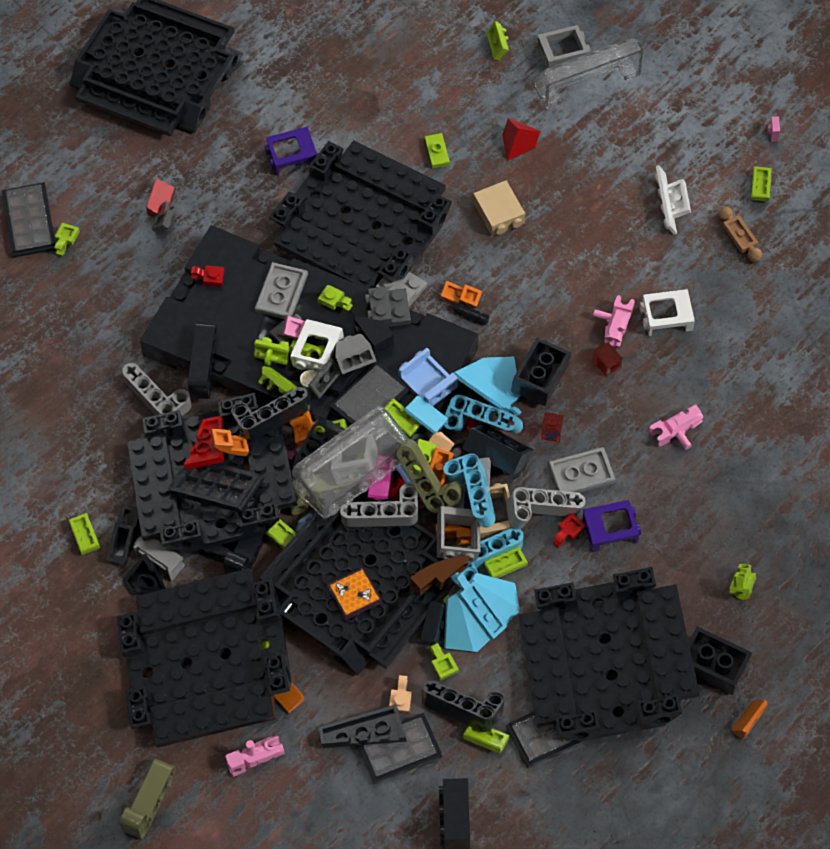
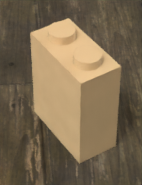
[473,180,525,236]

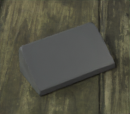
[308,358,341,399]

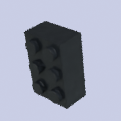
[511,338,571,406]
[462,423,534,476]
[689,626,752,695]
[439,778,470,849]

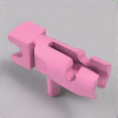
[593,295,635,348]
[649,405,703,450]
[225,735,285,777]

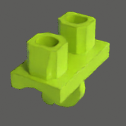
[254,337,289,366]
[730,564,756,600]

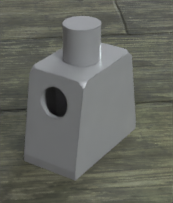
[336,334,376,374]

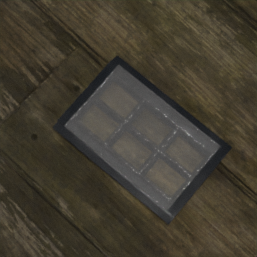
[329,362,411,435]
[357,713,443,784]

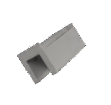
[134,537,185,582]

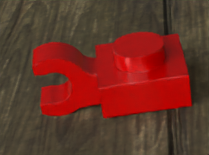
[191,265,225,287]
[553,513,586,548]

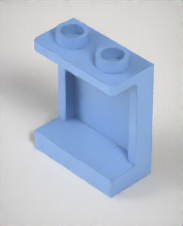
[398,348,458,406]

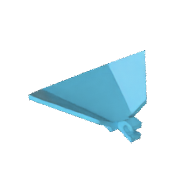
[454,357,522,423]
[444,572,520,652]

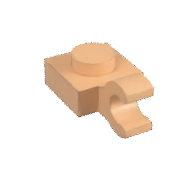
[389,675,412,714]

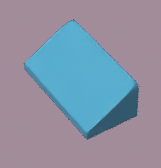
[404,396,447,434]

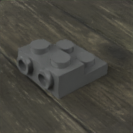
[365,287,411,327]

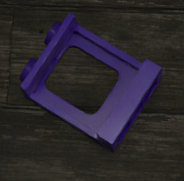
[264,126,317,176]
[582,500,641,552]

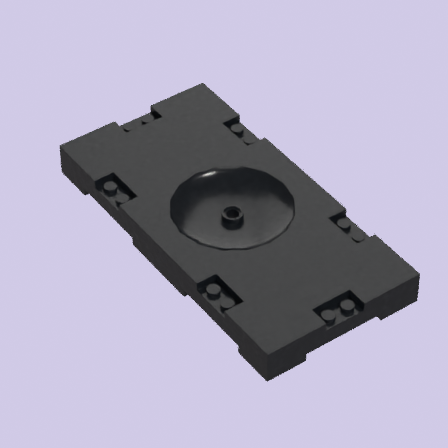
[139,225,479,463]

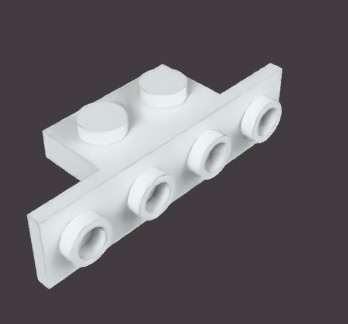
[655,165,691,235]

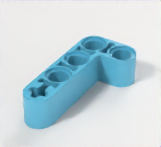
[444,395,523,434]
[443,454,495,528]
[461,528,524,582]

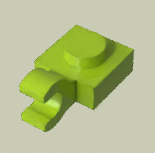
[54,223,80,256]
[318,285,353,312]
[430,643,459,681]

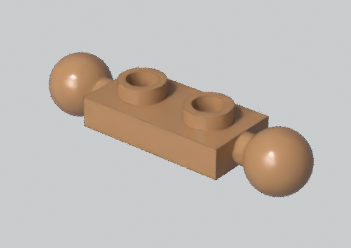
[719,207,762,262]

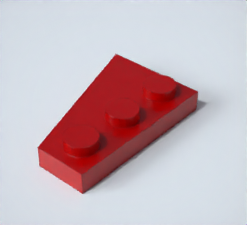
[184,415,224,470]

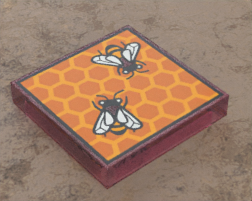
[327,568,382,620]

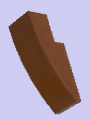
[409,555,471,596]

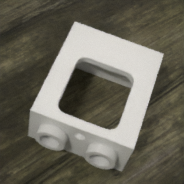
[640,289,695,336]
[291,319,344,374]

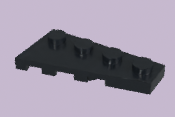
[318,704,407,748]

